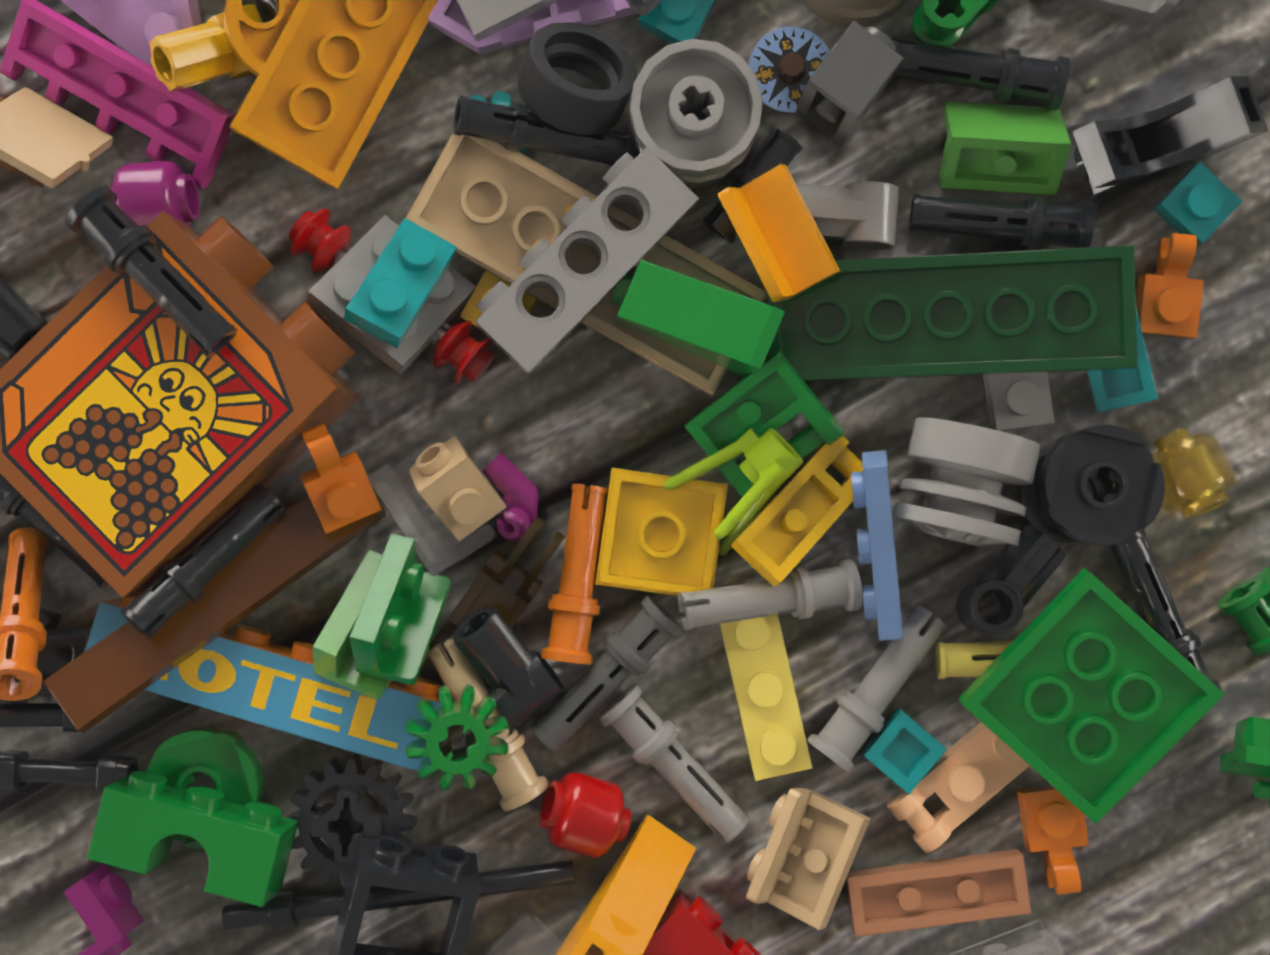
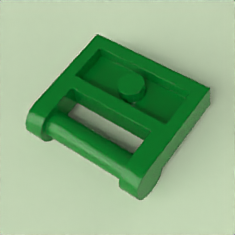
[685,351,845,497]

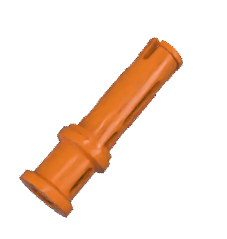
[541,484,609,665]
[0,527,49,701]

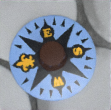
[748,27,830,113]

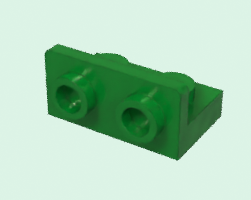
[350,533,451,685]

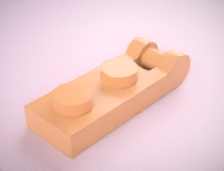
[887,722,1030,853]

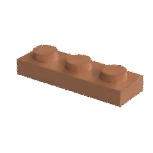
[845,849,1031,937]

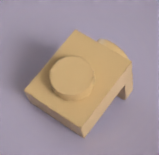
[409,436,506,542]

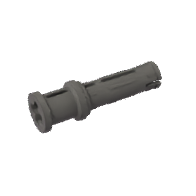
[531,595,685,753]

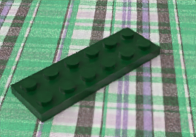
[767,245,1137,382]

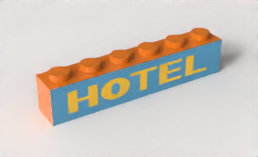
[85,595,441,771]

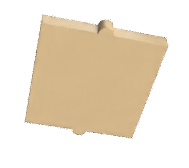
[0,86,113,188]

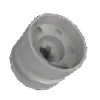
[892,417,1041,547]

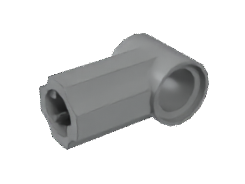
[796,181,899,251]

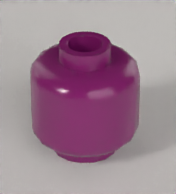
[110,160,200,227]

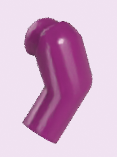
[482,452,539,541]

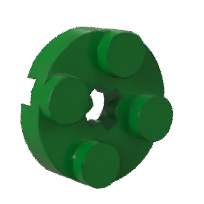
[146,727,264,849]

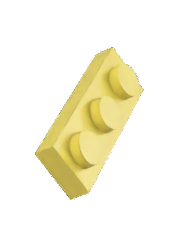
[719,615,812,781]

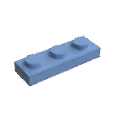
[851,450,903,641]

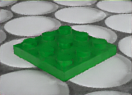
[958,568,1225,824]

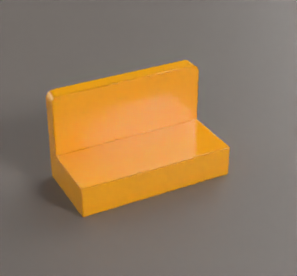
[718,164,840,302]

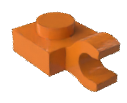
[1136,233,1204,340]
[300,422,381,534]
[1017,786,1089,895]

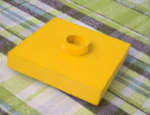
[595,468,728,596]

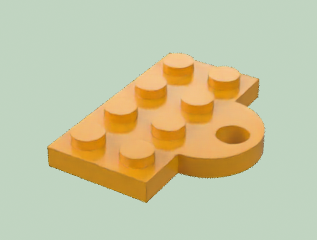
[224,0,438,189]

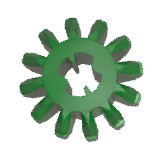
[405,685,509,790]

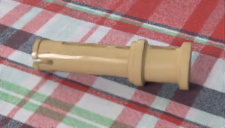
[426,636,550,812]

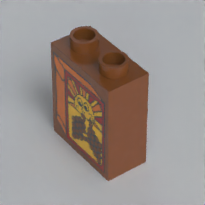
[0,211,361,598]

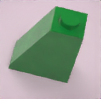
[609,260,785,376]

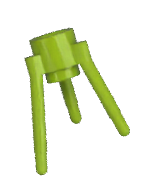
[664,428,803,556]

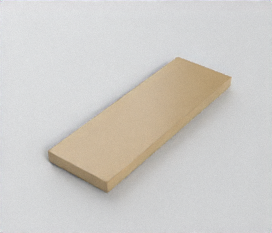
[406,134,768,396]

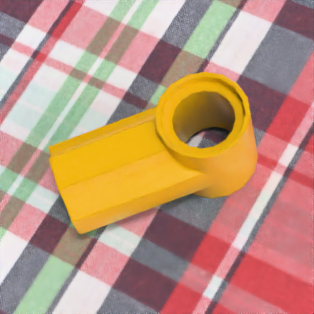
[149,4,263,92]

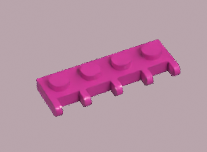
[0,0,236,189]

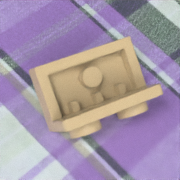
[746,788,871,930]

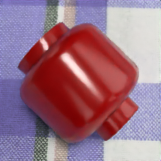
[539,772,631,858]

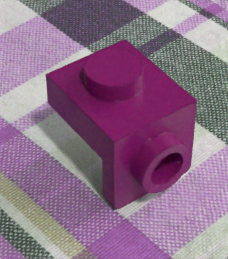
[64,864,144,955]

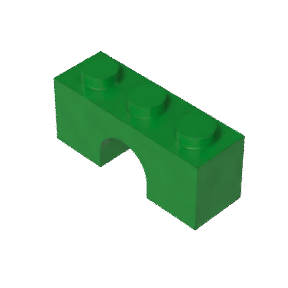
[87,771,298,907]

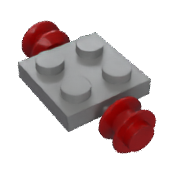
[289,208,495,385]

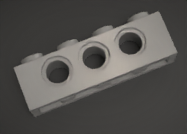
[476,147,699,376]

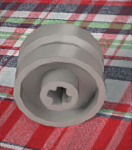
[630,39,763,190]

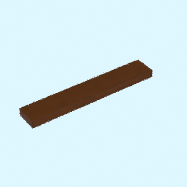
[43,495,386,733]

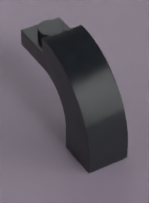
[1072,76,1268,195]

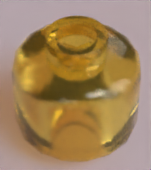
[1152,428,1236,519]

